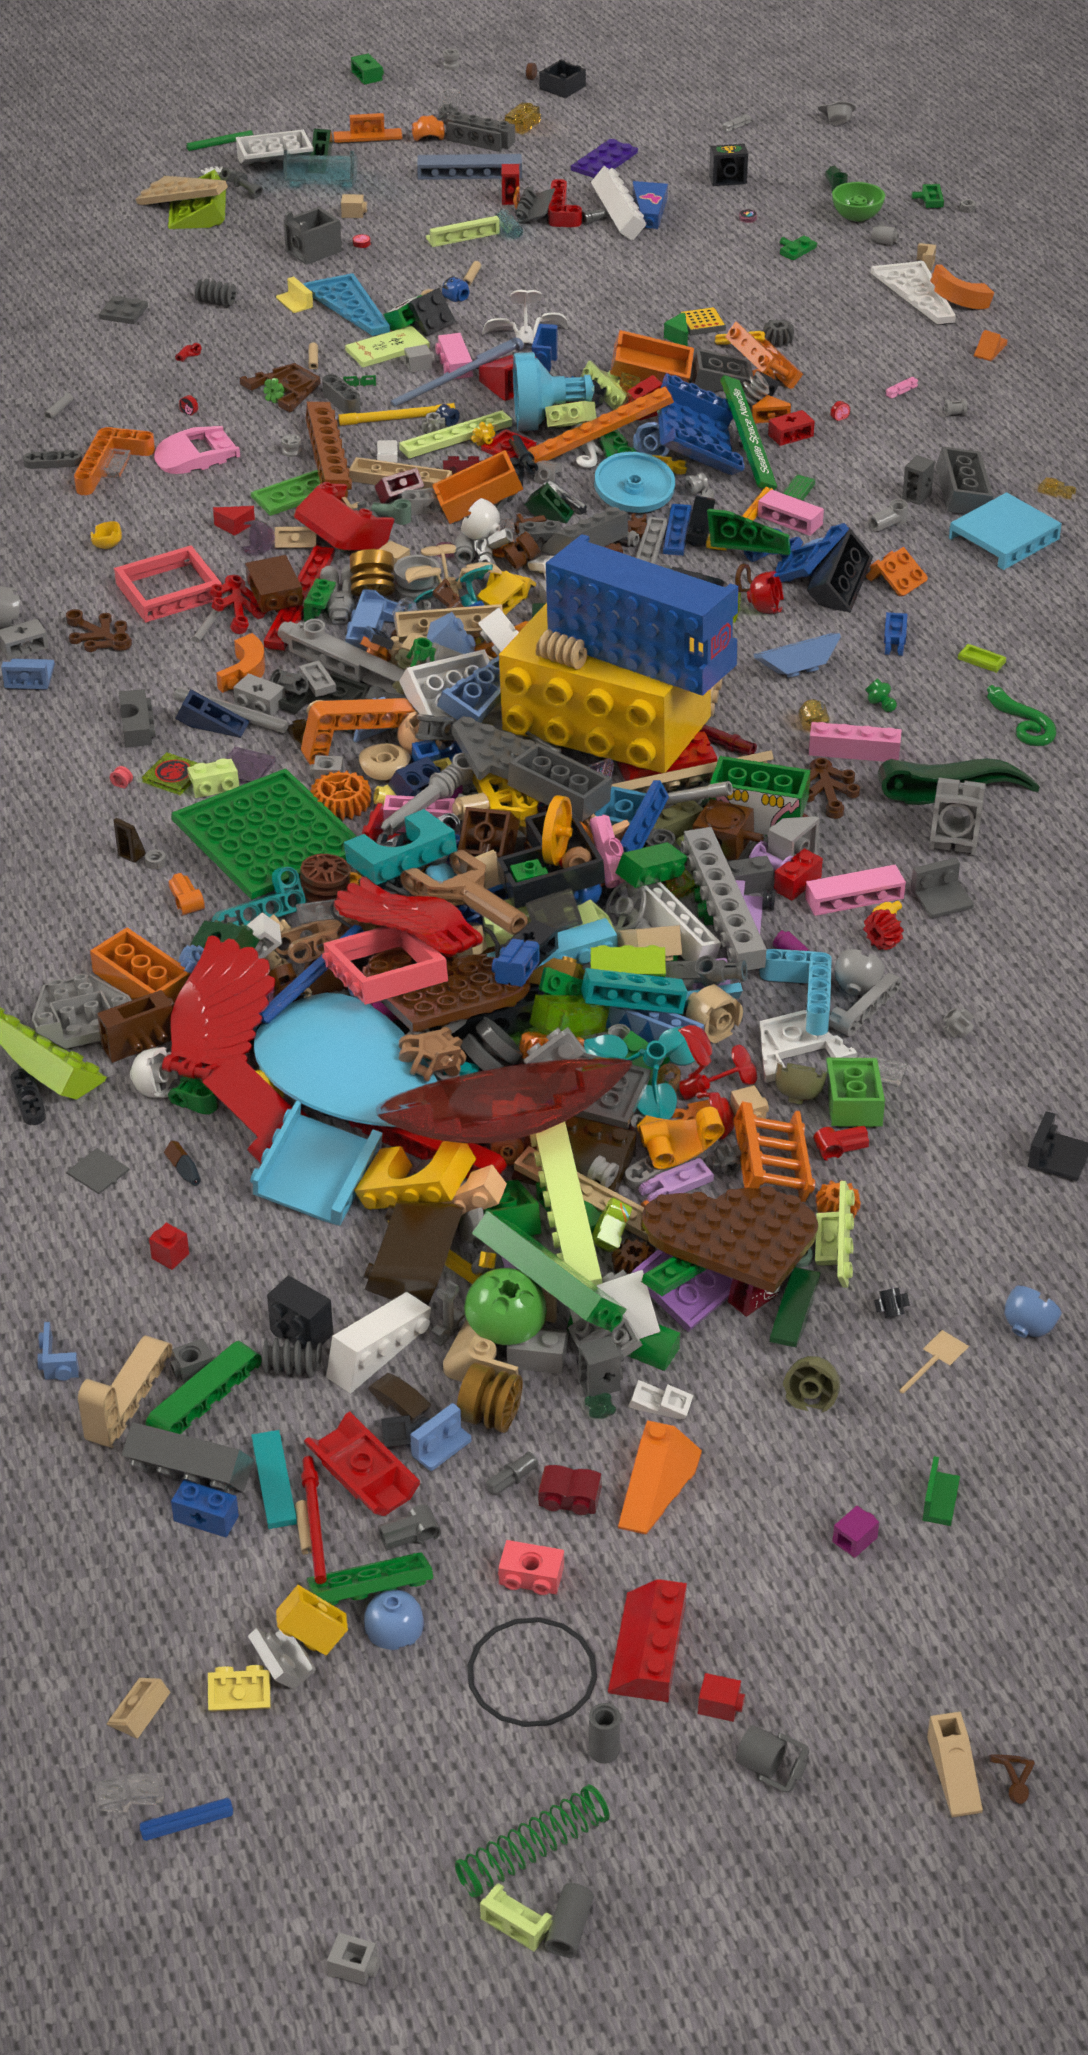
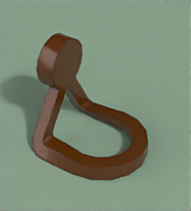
[735,563,752,592]
[989,1754,1035,1804]

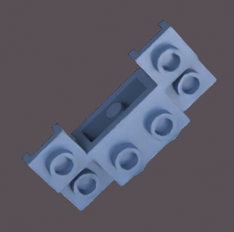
[345,589,405,651]

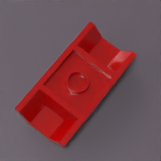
[304,1411,420,1516]

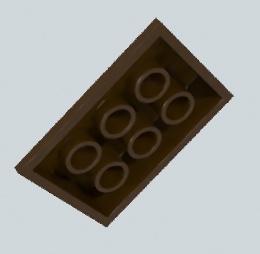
[512,1107,636,1193]

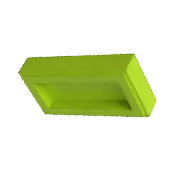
[958,644,1007,673]

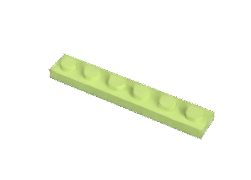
[399,410,512,458]

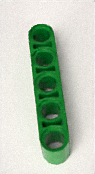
[145,1341,262,1434]

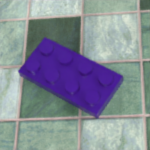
[571,139,638,178]

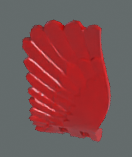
[334,876,483,957]
[162,936,276,1081]

